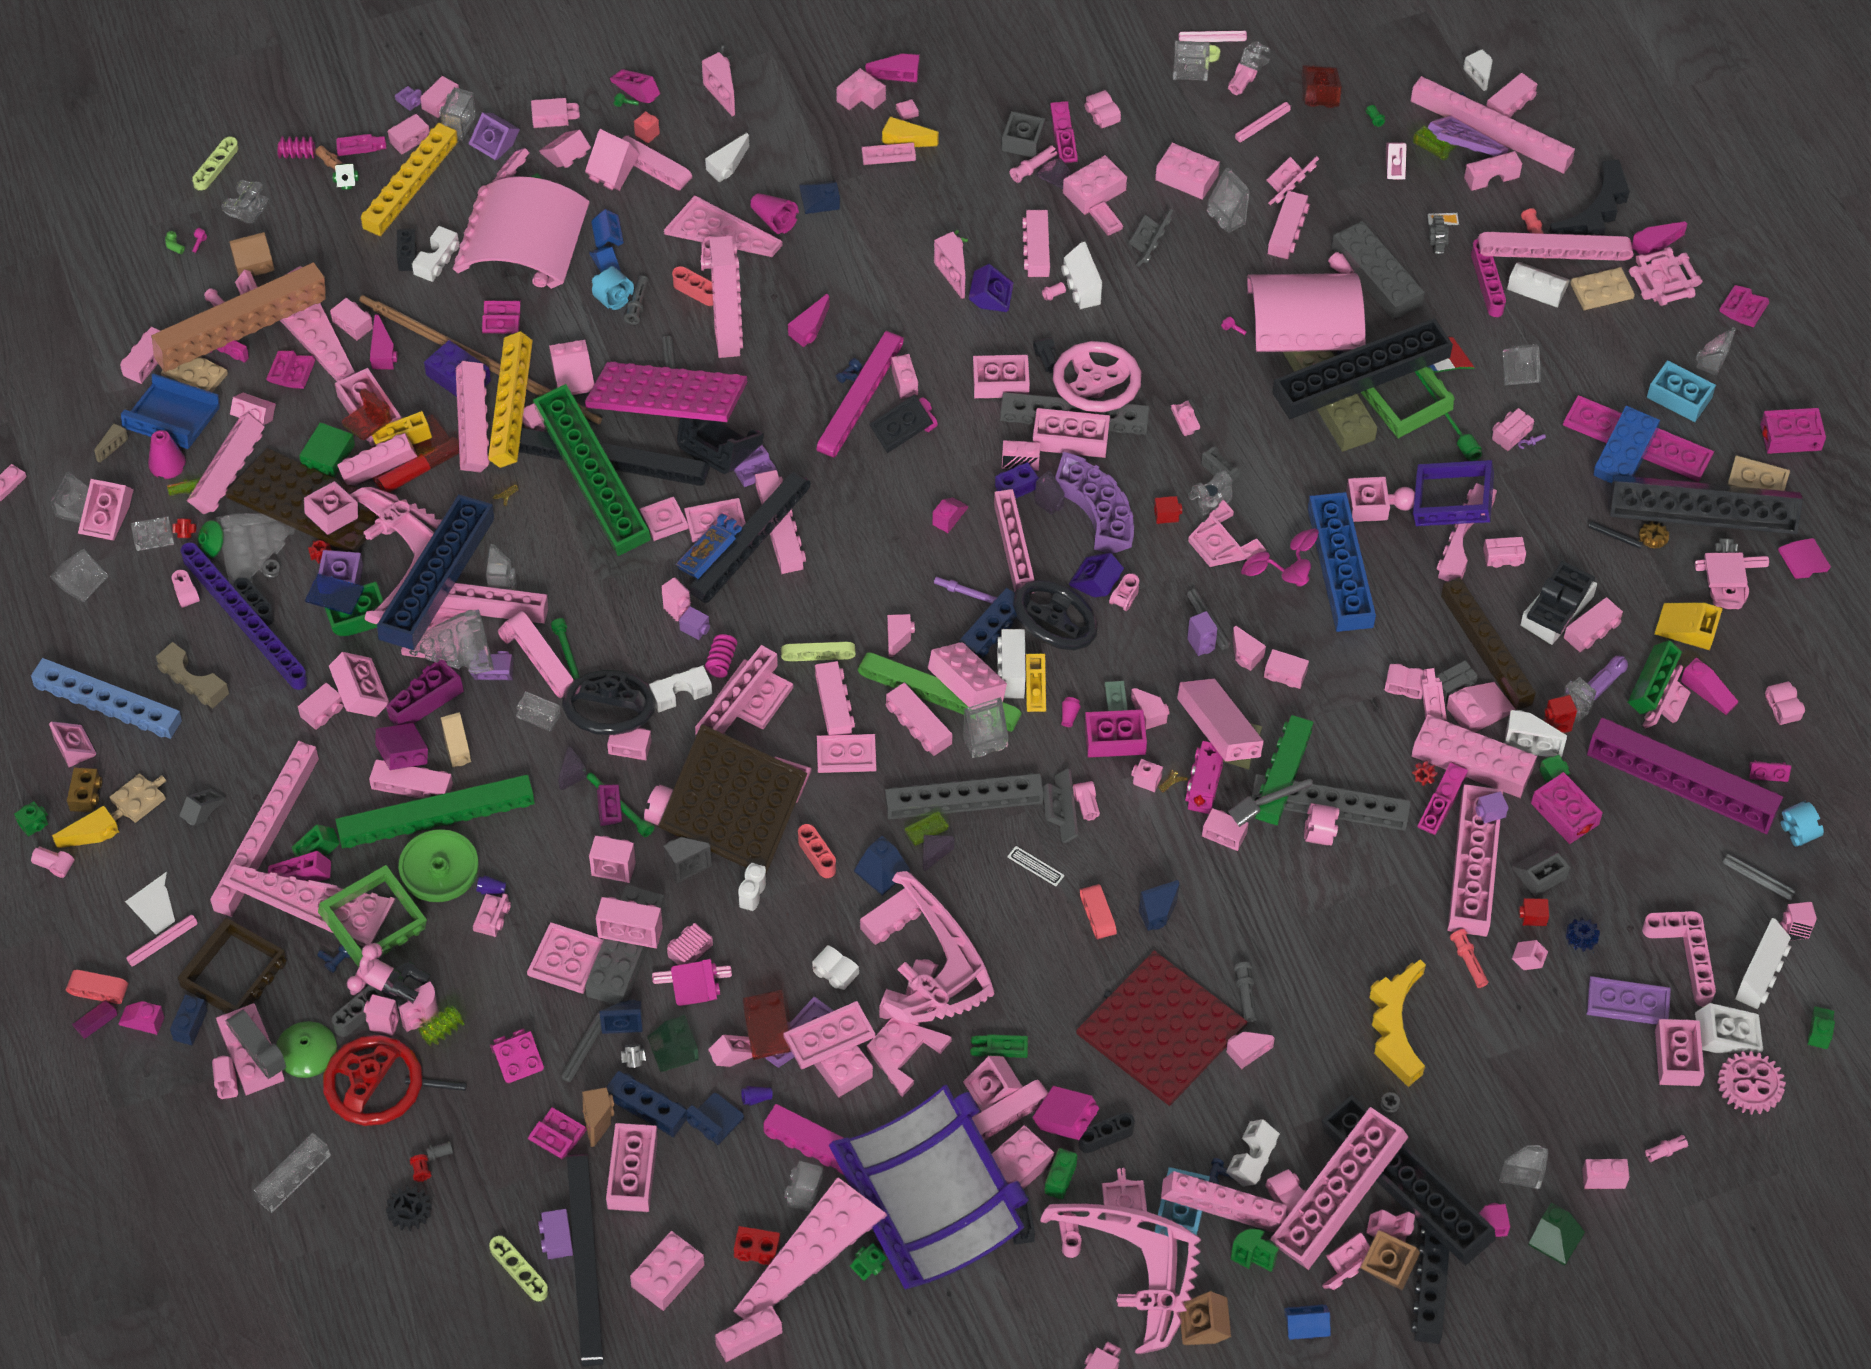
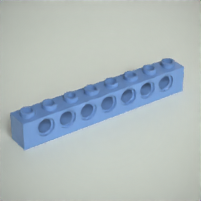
[31,658,182,739]

